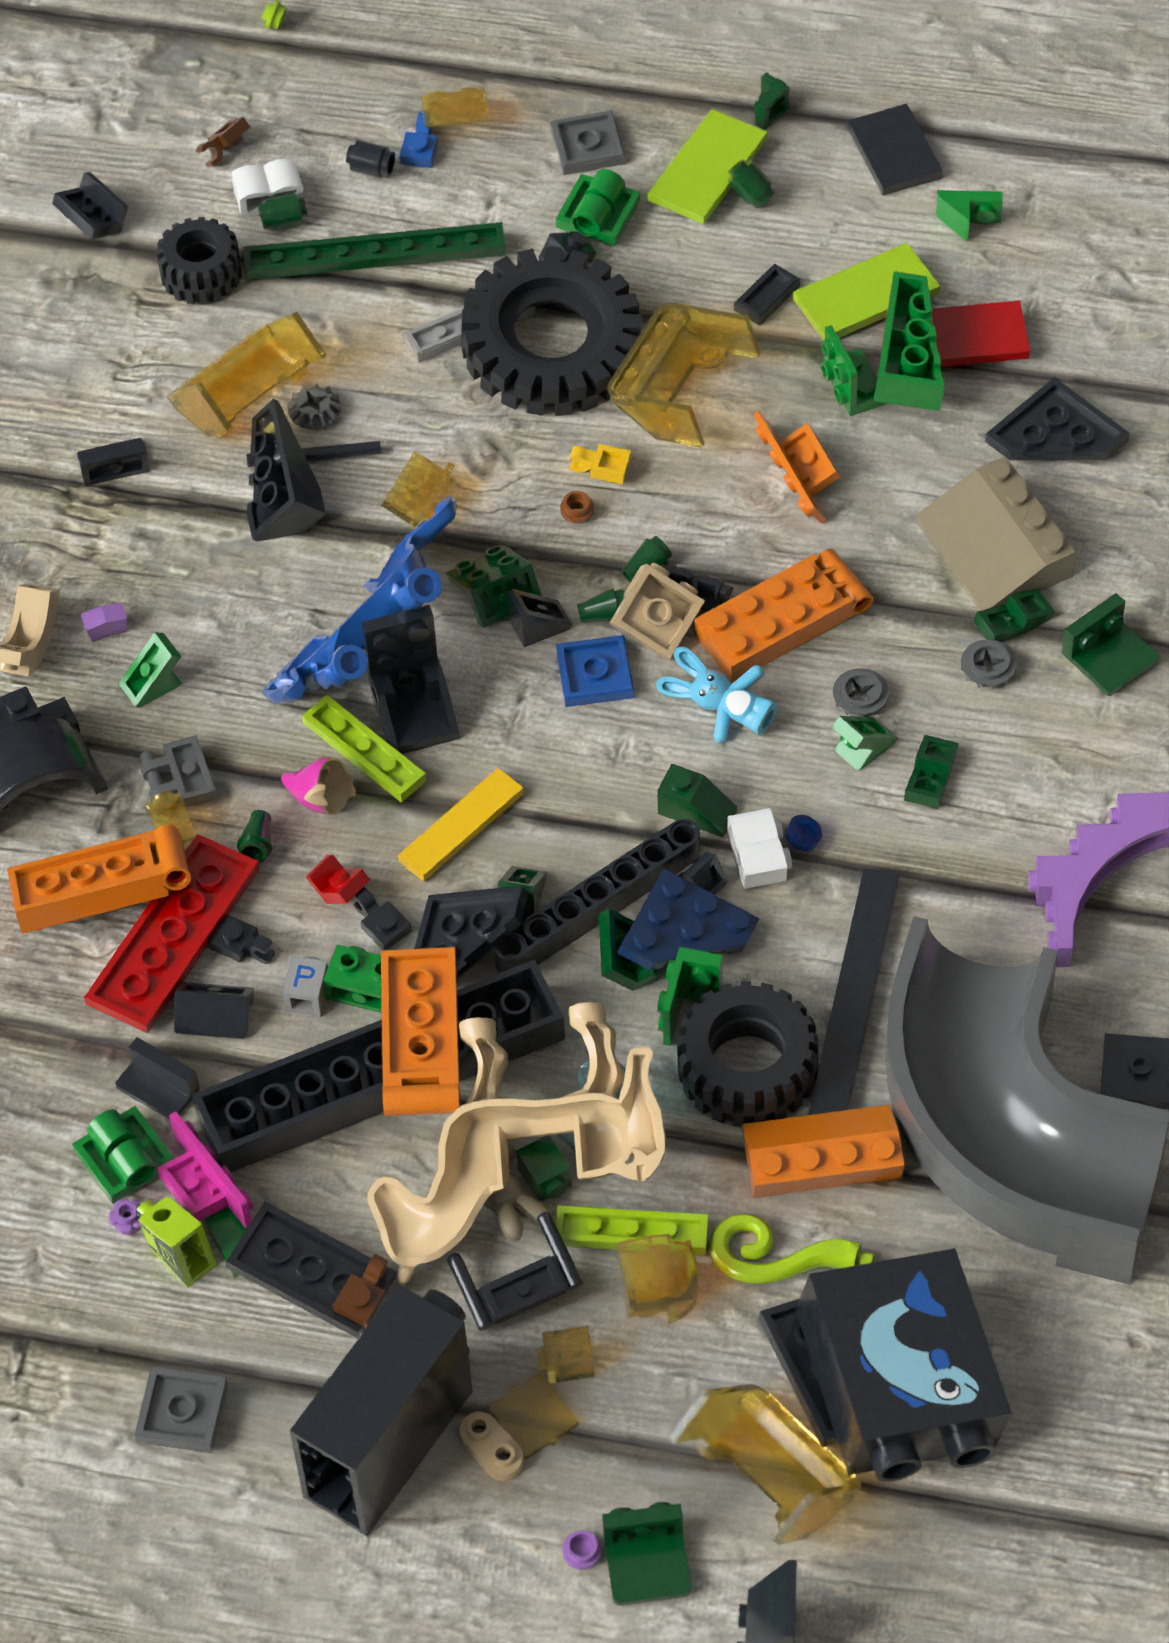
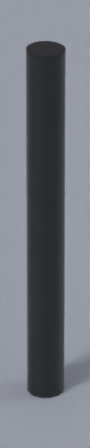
[246,441,381,467]

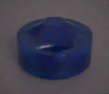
[785,815,822,851]

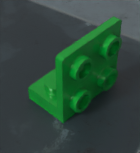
[821,325,887,416]
[657,947,723,1046]

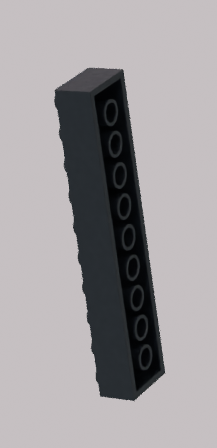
[192,960,565,1172]

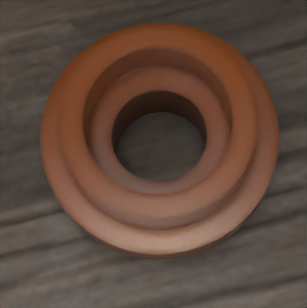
[560,491,594,523]

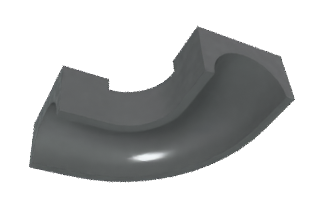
[885,916,1169,1285]

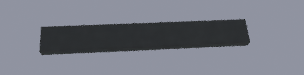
[808,868,899,1115]

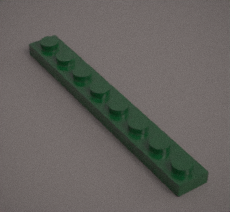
[243,222,506,280]

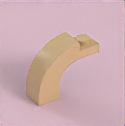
[0,583,61,676]

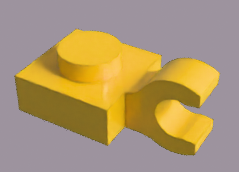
[569,444,631,485]

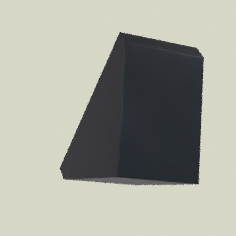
[508,589,573,647]

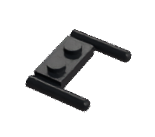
[447,1212,583,1331]

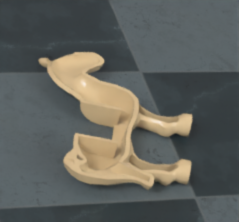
[367,1002,667,1285]

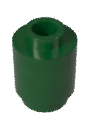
[728,159,775,208]
[258,192,307,231]

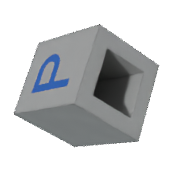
[282,956,328,1017]

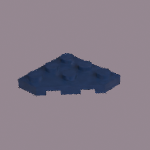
[617,868,760,970]

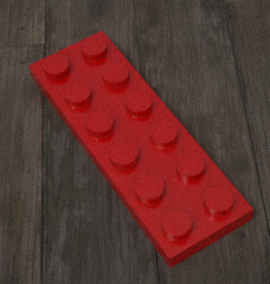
[84,834,260,1033]

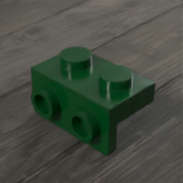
[598,908,658,991]

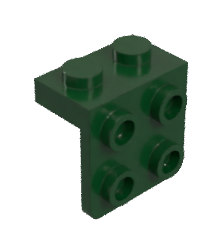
[602,1502,691,1606]

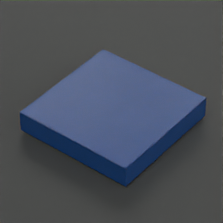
[556,635,635,707]

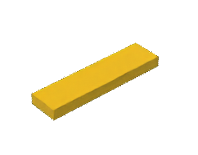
[398,768,524,882]

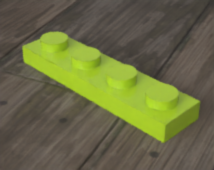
[302,695,426,803]
[556,1205,708,1255]

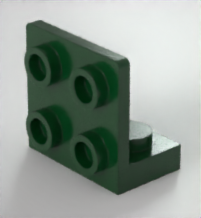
[446,545,542,628]
[1061,593,1160,696]

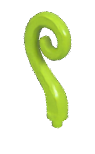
[709,1214,875,1284]

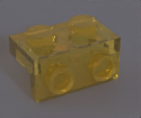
[421,87,488,128]
[381,451,455,528]

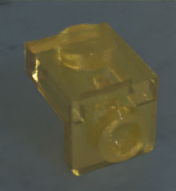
[145,791,196,843]

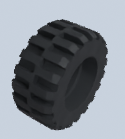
[677,981,819,1127]

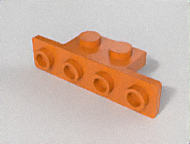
[753,411,841,524]

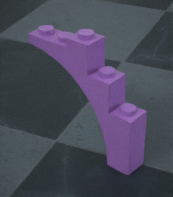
[1028,792,1169,967]

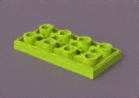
[648,109,768,225]
[793,242,940,340]

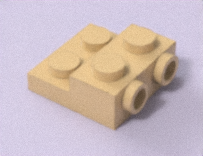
[609,563,704,660]

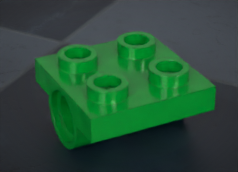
[555,169,641,246]
[72,1106,175,1204]

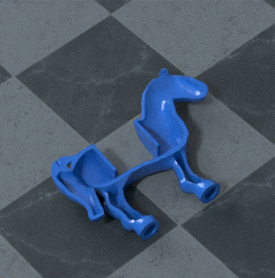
[262,496,457,705]

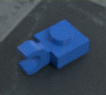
[399,111,438,168]

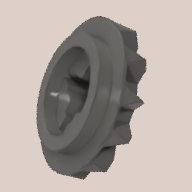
[287,383,341,430]
[961,639,1017,690]
[833,668,889,717]

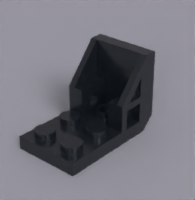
[361,604,460,754]

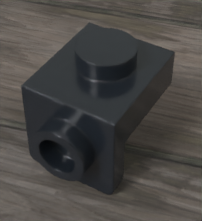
[538,231,597,262]

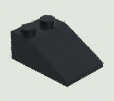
[737,1560,797,1643]

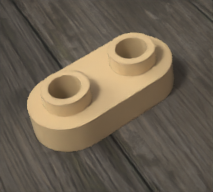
[460,1412,524,1481]

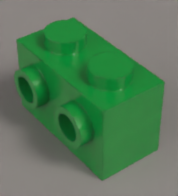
[323,944,382,1013]

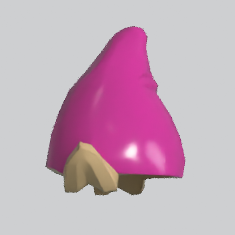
[281,757,356,815]

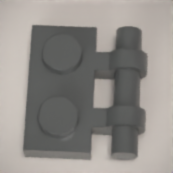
[140,735,217,815]

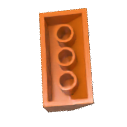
[741,1104,905,1198]

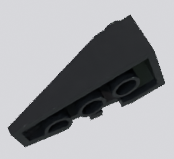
[247,398,326,542]

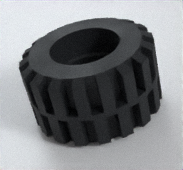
[157,217,242,305]

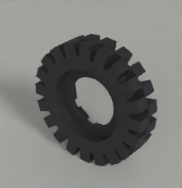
[461,247,642,416]

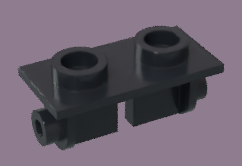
[663,565,734,611]

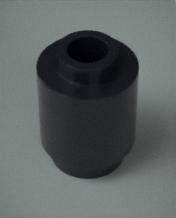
[346,140,396,178]

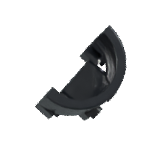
[0,686,108,812]

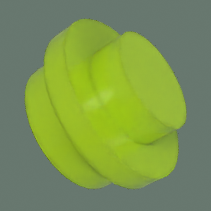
[262,0,287,30]

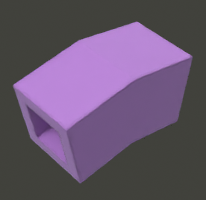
[81,602,127,642]

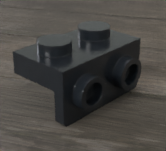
[52,172,128,240]

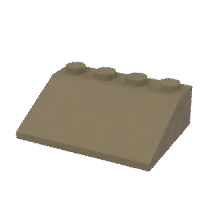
[915,456,1076,611]

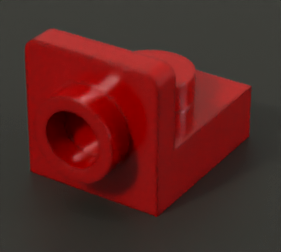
[306,855,370,904]

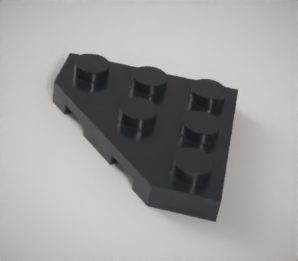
[985,377,1129,460]
[414,886,529,978]

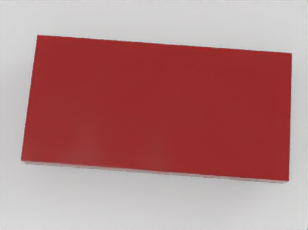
[932,300,1030,367]

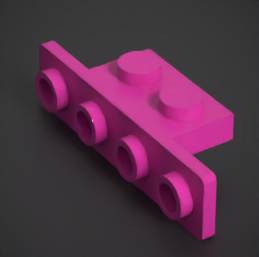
[157,1112,253,1228]

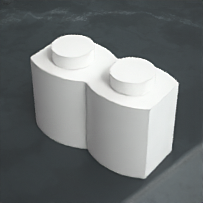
[232,159,304,216]
[727,808,792,889]

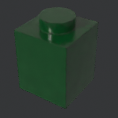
[516,1135,572,1201]

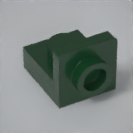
[754,72,789,130]

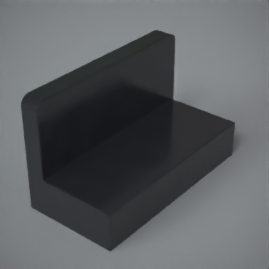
[77,438,150,486]
[174,982,254,1039]
[115,1037,200,1120]

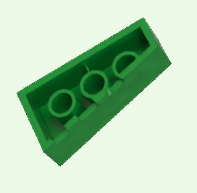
[873,271,945,411]

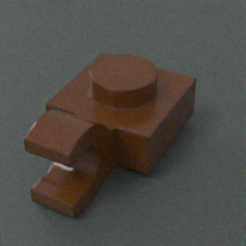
[196,117,250,167]
[333,1254,388,1328]

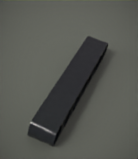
[494,819,700,973]

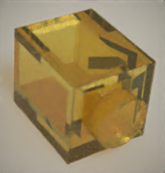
[536,1326,594,1384]

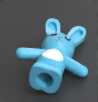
[656,647,778,743]

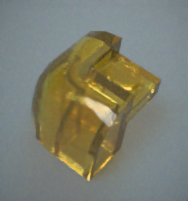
[617,1234,698,1324]

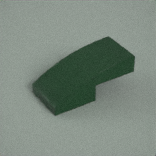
[973,588,1055,642]
[904,735,959,809]

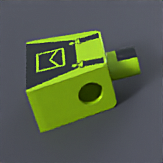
[136,1197,217,1288]

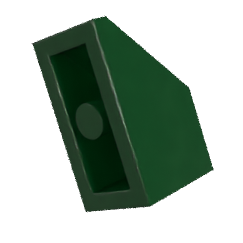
[657,764,737,838]

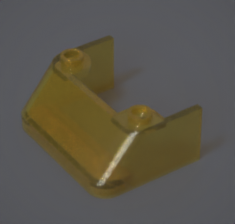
[607,303,761,448]
[167,311,327,438]
[669,1384,861,1545]

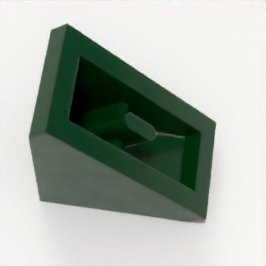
[498,866,547,919]

